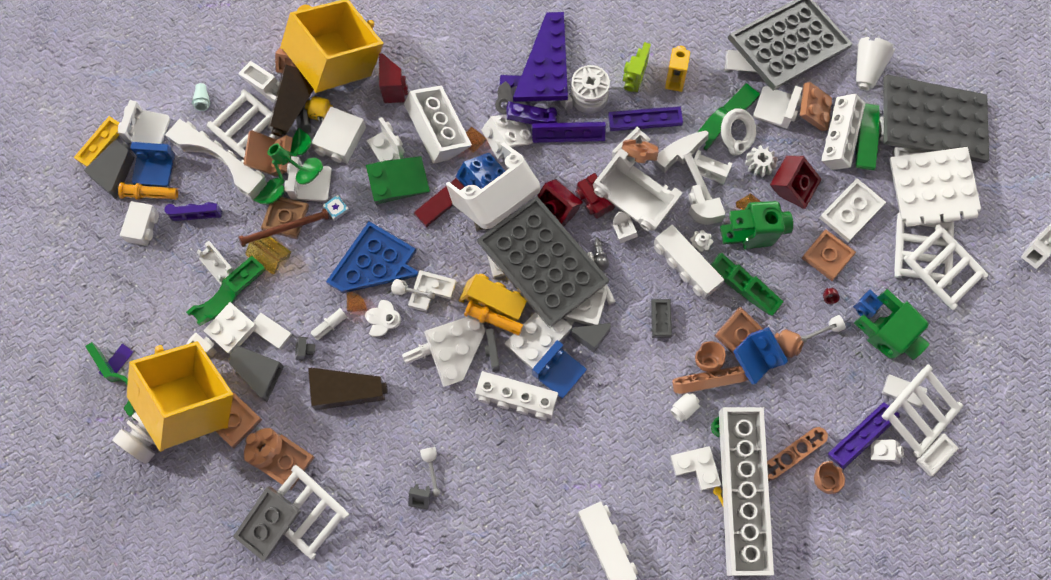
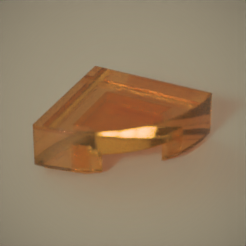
[736,193,761,210]
[347,292,367,312]

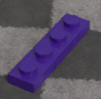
[608,106,683,131]
[532,122,606,143]
[828,402,900,470]

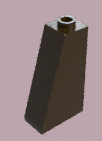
[267,64,314,136]
[308,367,388,410]

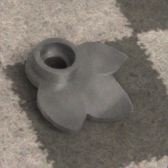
[495,81,528,114]

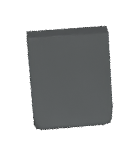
[296,108,312,134]

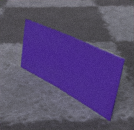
[98,343,133,376]

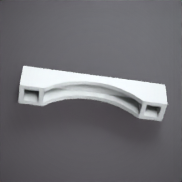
[165,119,267,201]

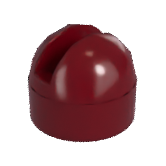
[823,288,840,304]

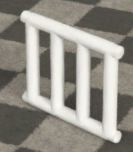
[207,89,290,158]
[894,213,954,285]
[903,224,988,310]
[882,365,963,458]
[277,465,349,560]

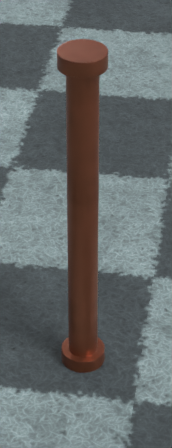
[238,209,329,247]

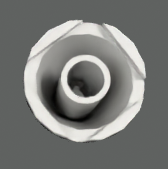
[856,37,895,91]

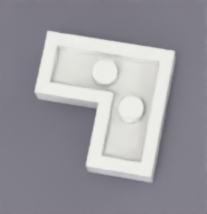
[408,270,457,312]
[670,446,721,491]

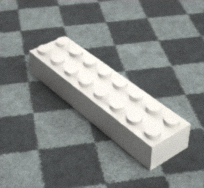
[719,407,774,576]

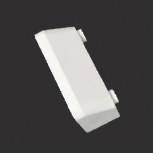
[446,142,541,229]

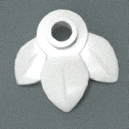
[365,300,401,337]

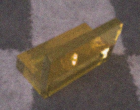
[245,236,291,274]

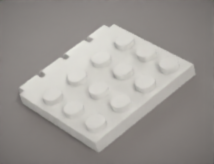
[890,147,981,227]

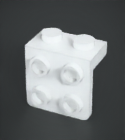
[753,86,802,129]
[118,100,170,144]
[481,114,533,159]
[284,157,332,202]

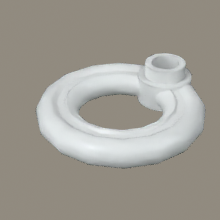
[721,109,756,155]

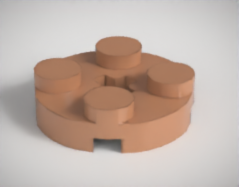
[622,140,659,163]
[244,428,282,468]

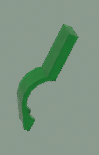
[698,83,760,151]
[186,256,266,326]
[85,342,136,421]

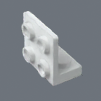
[367,117,405,162]

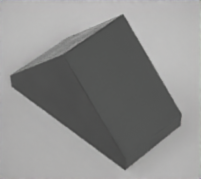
[571,323,611,353]

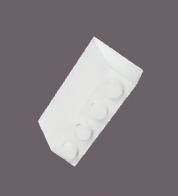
[404,86,472,164]

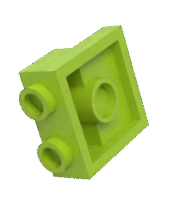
[622,42,651,93]

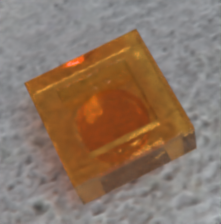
[466,127,486,153]

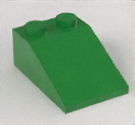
[366,156,430,205]

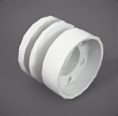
[571,65,610,114]
[113,412,156,465]

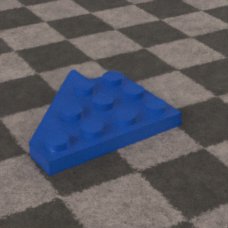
[326,221,419,293]

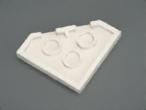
[424,316,485,387]

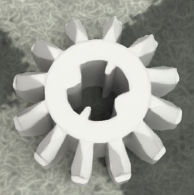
[745,145,778,178]

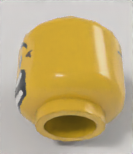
[305,96,333,122]

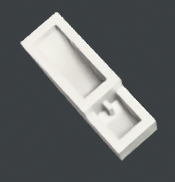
[239,61,279,103]
[654,131,709,173]

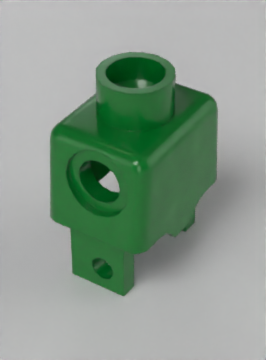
[720,201,793,249]
[854,289,930,360]

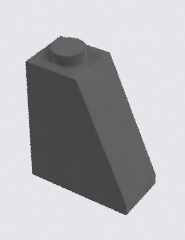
[84,140,135,199]
[229,346,284,402]

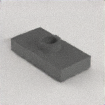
[651,299,672,338]
[485,329,500,372]

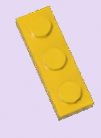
[74,116,120,167]

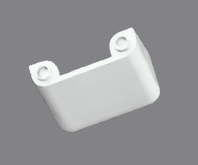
[593,149,682,231]

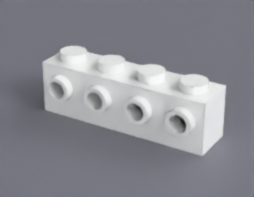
[822,94,865,170]
[653,225,724,300]
[475,371,558,420]
[578,502,638,580]

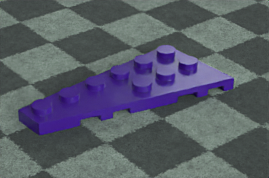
[513,12,568,102]

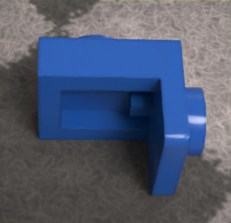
[853,289,883,319]

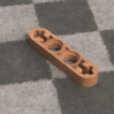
[672,366,748,394]
[767,427,828,481]

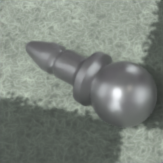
[593,237,609,271]

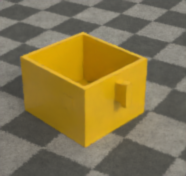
[280,0,384,93]
[127,341,233,452]

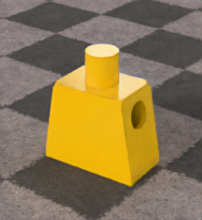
[665,45,690,92]

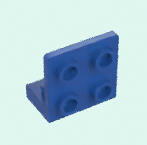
[130,142,175,187]
[455,153,506,189]
[733,327,788,385]
[532,340,587,399]

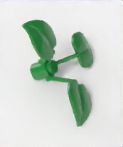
[253,128,323,205]

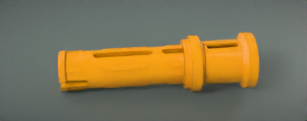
[118,182,178,200]
[464,300,524,336]

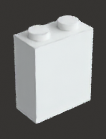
[311,107,366,164]

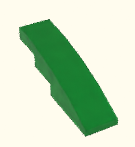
[856,103,880,171]
[710,253,784,316]

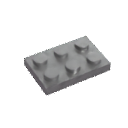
[233,486,301,562]

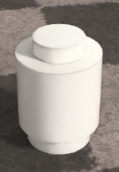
[670,393,700,422]

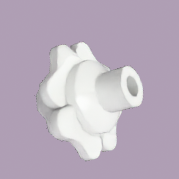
[690,230,713,252]

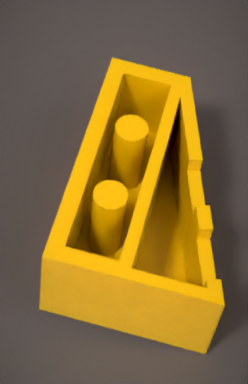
[458,274,527,322]

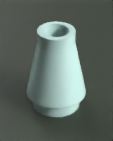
[192,83,210,111]

